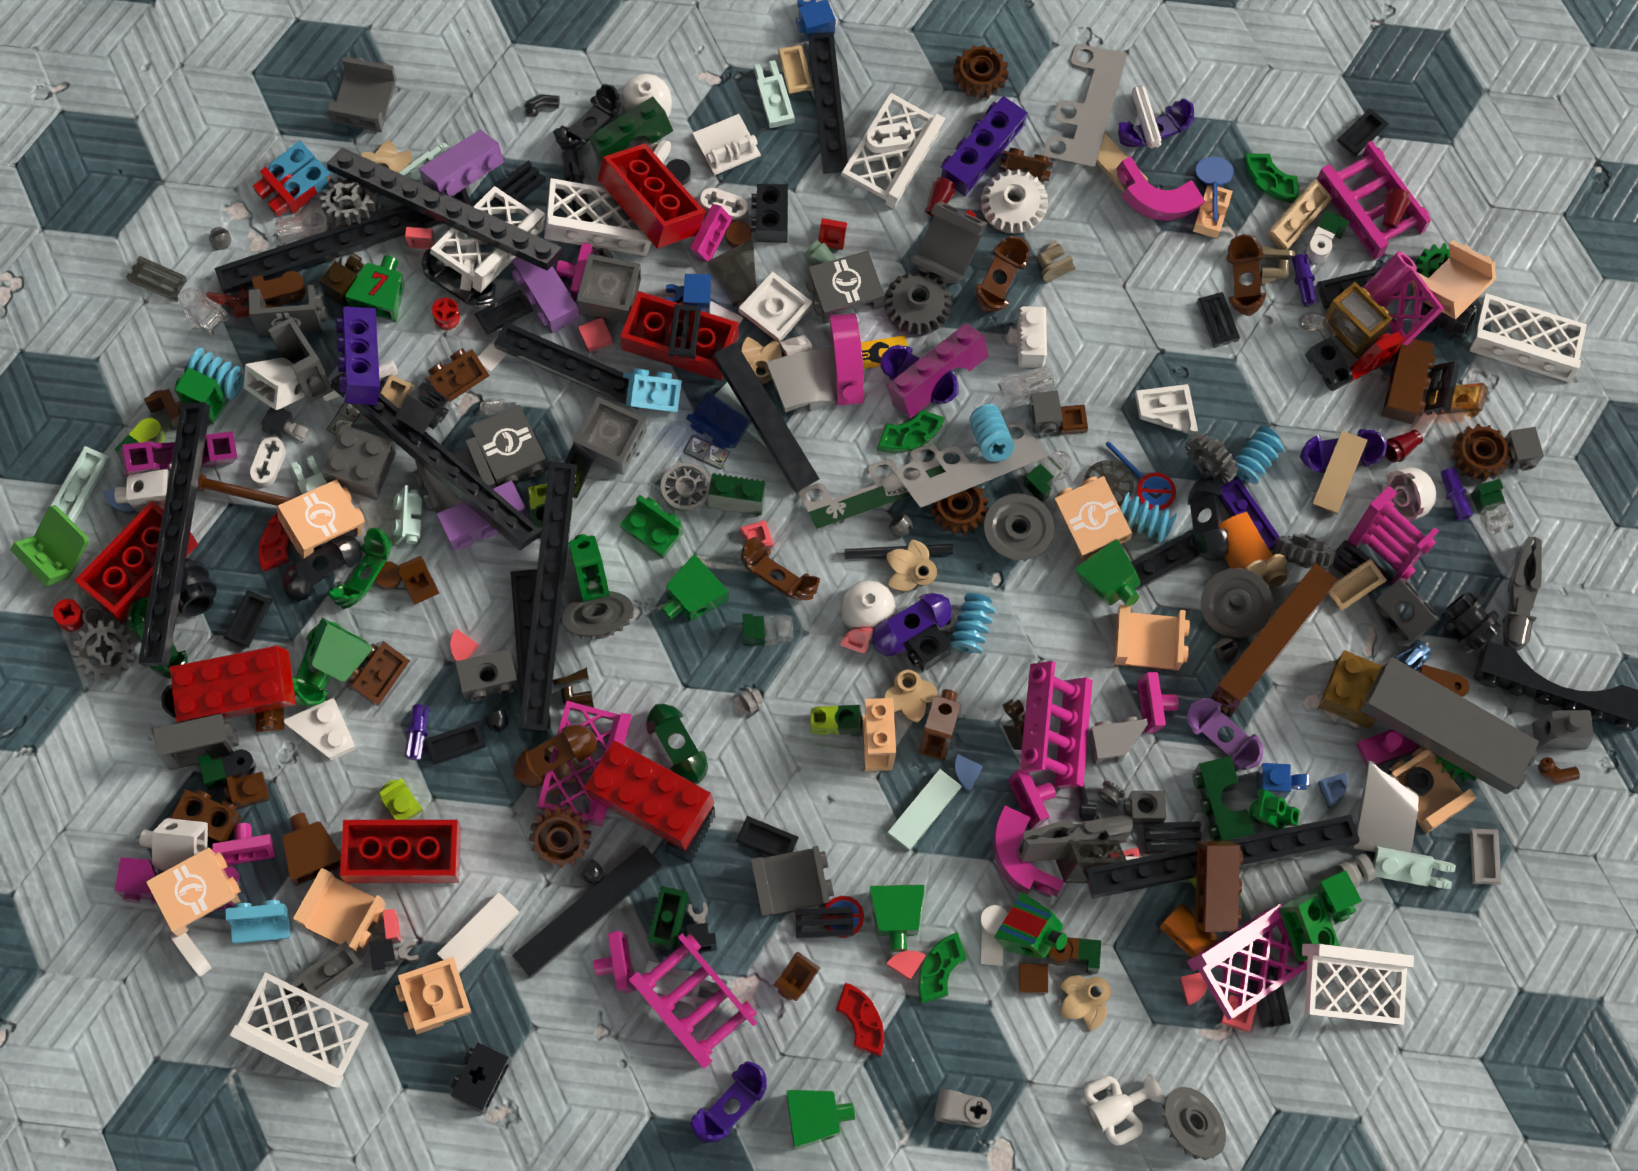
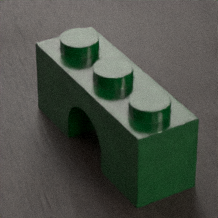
[588,96,673,163]
[1192,756,1255,841]

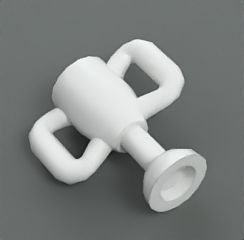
[1083,1075,1164,1146]

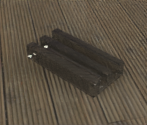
[126,256,187,301]

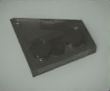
[708,239,756,307]

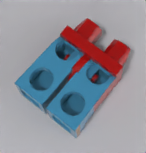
[252,140,335,217]

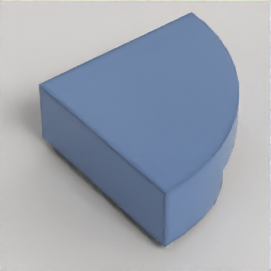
[103,486,136,514]
[954,754,983,792]
[1318,772,1347,808]

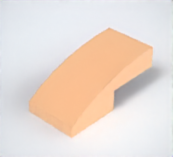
[1193,185,1233,239]

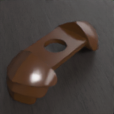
[1226,234,1266,316]
[976,236,1030,312]
[741,537,820,600]
[513,725,597,788]

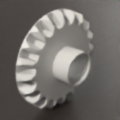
[981,169,1048,234]

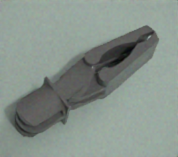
[1502,537,1542,651]
[1017,813,1133,862]

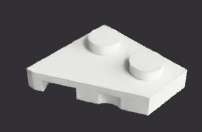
[1135,384,1198,435]
[284,698,356,761]

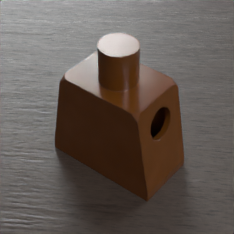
[918,689,961,761]
[282,813,341,886]

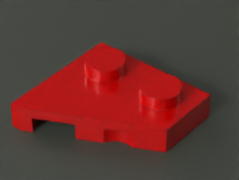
[1350,331,1404,383]

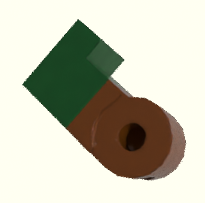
[1047,937,1101,974]

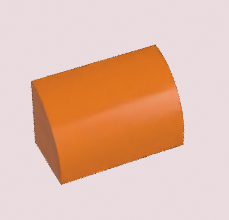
[1220,512,1272,569]
[1159,903,1221,958]

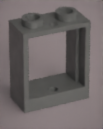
[153,714,239,770]

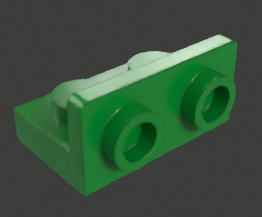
[620,495,683,558]

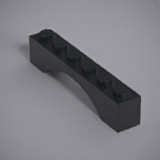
[1473,641,1638,731]

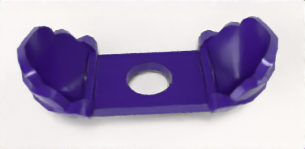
[1118,98,1195,148]
[880,345,959,404]
[1300,429,1387,473]
[872,593,951,657]
[690,1061,767,1143]

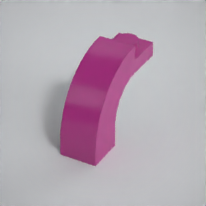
[1116,156,1205,221]
[829,313,864,405]
[993,806,1065,897]

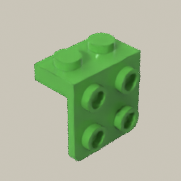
[10,505,89,586]

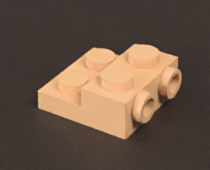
[395,957,471,1034]

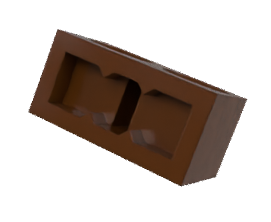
[171,789,242,843]

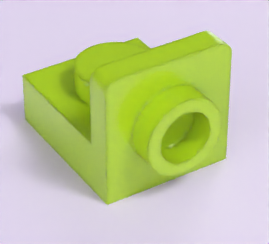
[378,778,423,820]

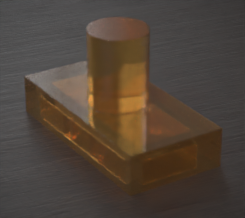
[1433,383,1489,418]

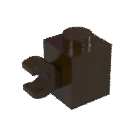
[319,253,364,307]
[1002,699,1025,750]

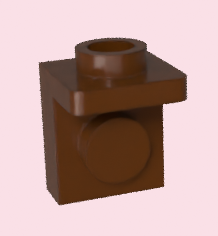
[224,771,271,809]

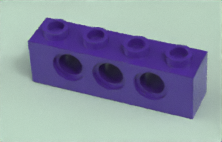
[940,96,1028,197]
[336,307,380,405]

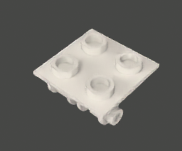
[693,114,761,176]

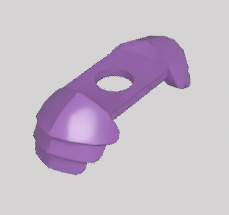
[1187,698,1264,770]

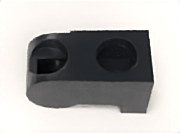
[1305,336,1353,391]

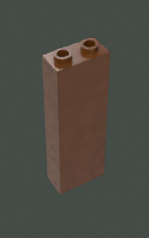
[1210,563,1338,717]

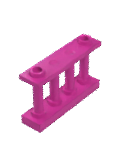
[1317,141,1431,260]
[1347,486,1439,584]
[1020,661,1093,789]
[629,933,757,1069]

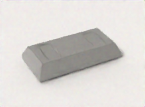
[1470,828,1501,885]

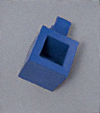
[795,0,836,42]
[665,274,711,313]
[1257,763,1310,800]

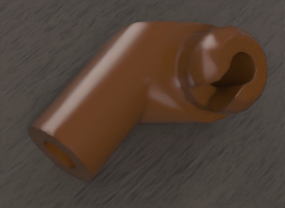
[1538,757,1580,784]

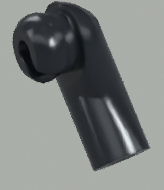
[524,94,560,117]

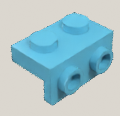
[226,900,290,944]

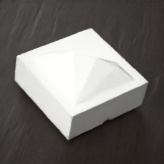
[780,335,813,356]

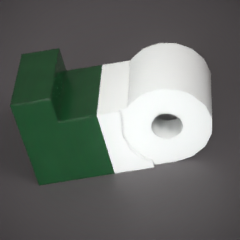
[1306,210,1350,264]

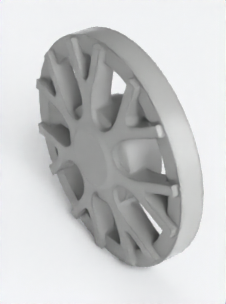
[661,462,711,511]

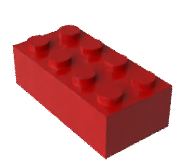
[597,143,705,249]
[620,291,739,381]
[74,501,199,624]
[170,646,296,723]
[584,740,715,851]
[340,819,461,883]

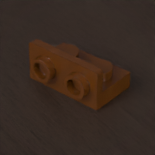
[424,348,490,402]
[346,641,410,706]

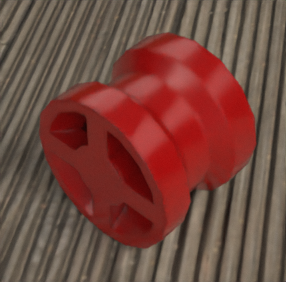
[432,297,460,330]
[53,599,84,632]

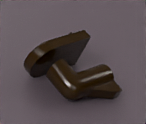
[553,667,594,708]

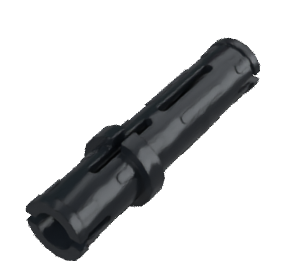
[561,150,593,222]

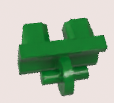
[1249,789,1300,830]

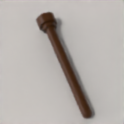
[197,471,293,506]

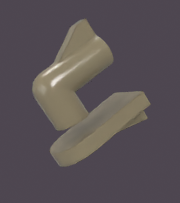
[1037,240,1076,282]
[1260,245,1295,285]

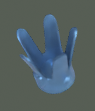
[1393,640,1432,671]

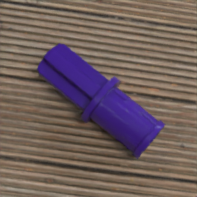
[1292,254,1317,306]
[1440,468,1473,521]
[404,704,430,761]

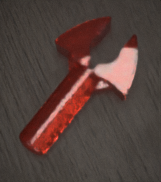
[205,287,250,318]

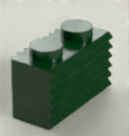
[708,473,765,515]
[647,886,689,953]

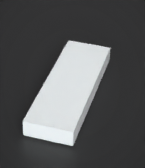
[437,893,520,974]

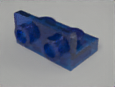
[685,392,751,450]

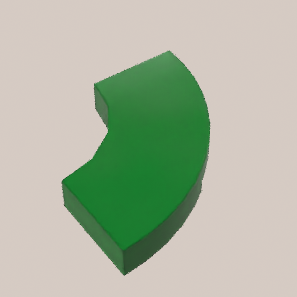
[1243,154,1299,203]
[877,410,945,453]
[918,932,967,1005]

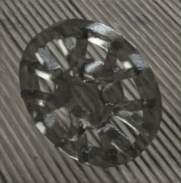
[1083,460,1134,507]

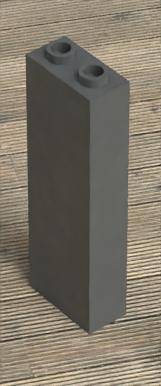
[1360,657,1539,794]

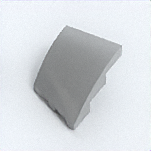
[766,347,836,412]
[1353,761,1419,853]

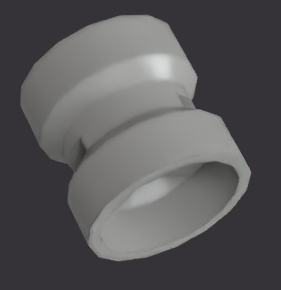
[1337,854,1376,888]

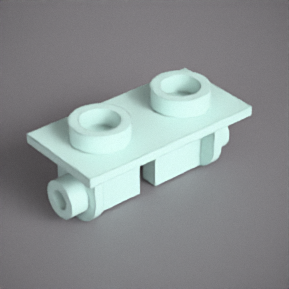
[392,485,422,545]

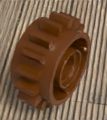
[953,45,1009,99]
[1451,424,1511,482]
[930,486,989,536]
[528,804,592,868]

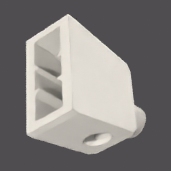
[243,358,305,410]
[115,469,170,513]
[139,818,208,871]

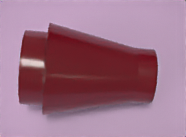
[925,177,956,217]
[1382,188,1411,229]
[1385,429,1423,463]

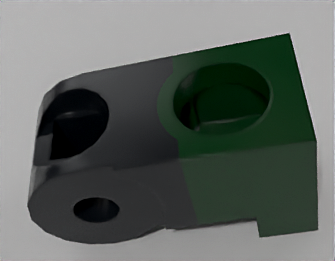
[198,749,256,790]

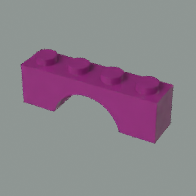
[887,323,989,419]
[119,431,238,477]
[114,857,240,910]

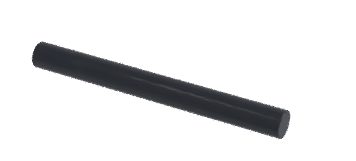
[845,544,953,560]

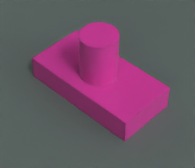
[689,204,733,263]
[556,243,594,302]
[1137,672,1179,733]
[1356,729,1420,767]
[1008,769,1056,830]
[212,823,276,865]
[593,931,636,994]

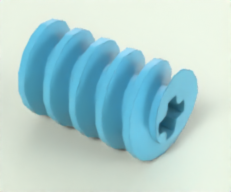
[184,347,244,399]
[969,404,1015,462]
[1234,426,1284,484]
[1120,492,1178,543]
[950,593,996,654]

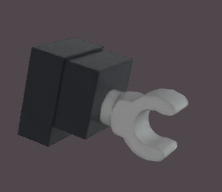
[261,407,309,443]
[686,902,717,954]
[369,939,419,976]

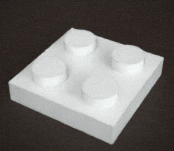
[739,271,813,343]

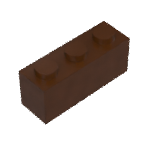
[1381,339,1436,424]
[1195,841,1243,932]

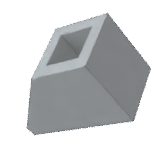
[1089,717,1148,766]

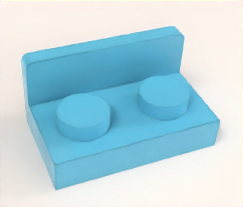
[623,368,682,412]

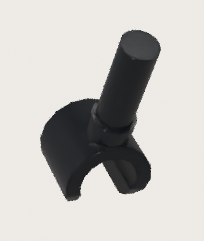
[1078,784,1097,821]

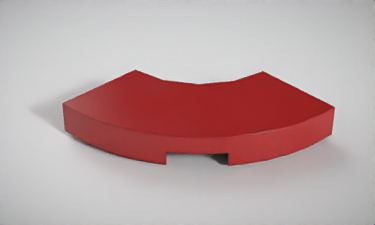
[258,512,291,572]
[836,982,884,1057]

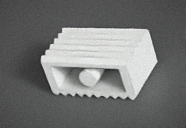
[1017,306,1047,368]

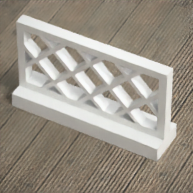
[841,93,946,209]
[544,178,652,256]
[430,186,546,293]
[1469,293,1587,383]
[1302,944,1414,1025]
[230,972,369,1088]

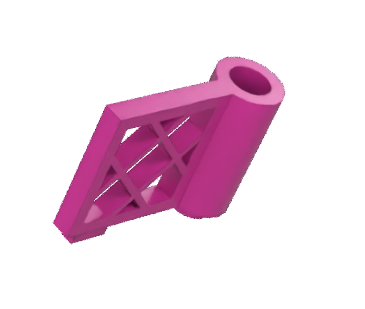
[1363,251,1444,345]

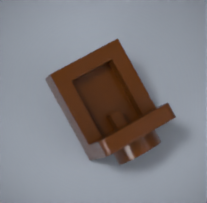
[144,389,182,430]
[397,556,440,605]
[773,952,821,1001]

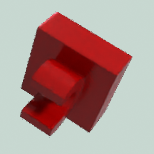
[818,218,847,250]

